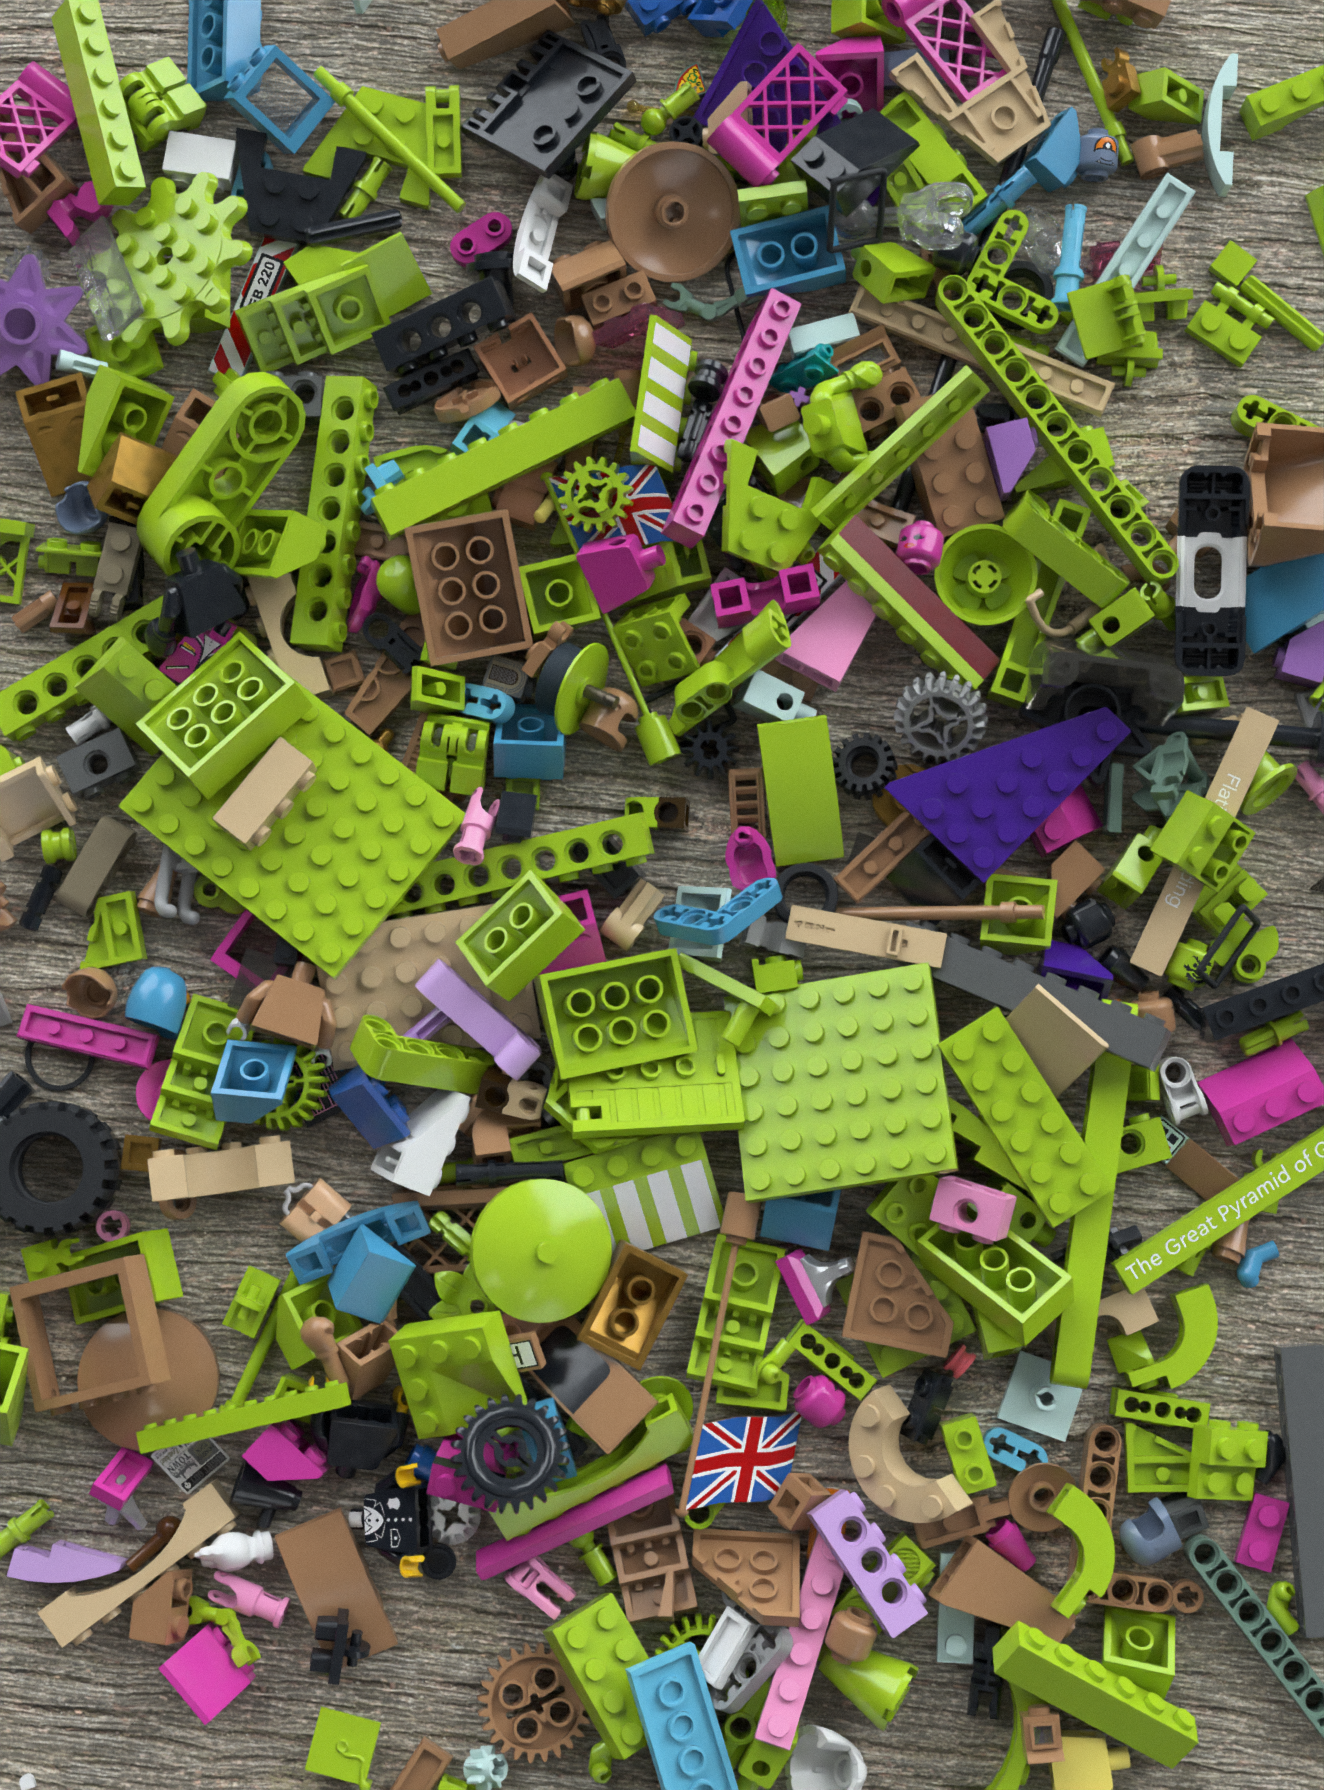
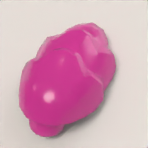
[347,556,383,633]
[725,826,776,891]

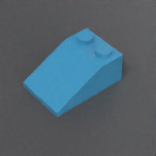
[730,205,846,297]

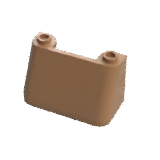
[1243,422,1324,567]

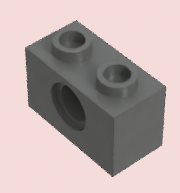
[56,728,143,800]

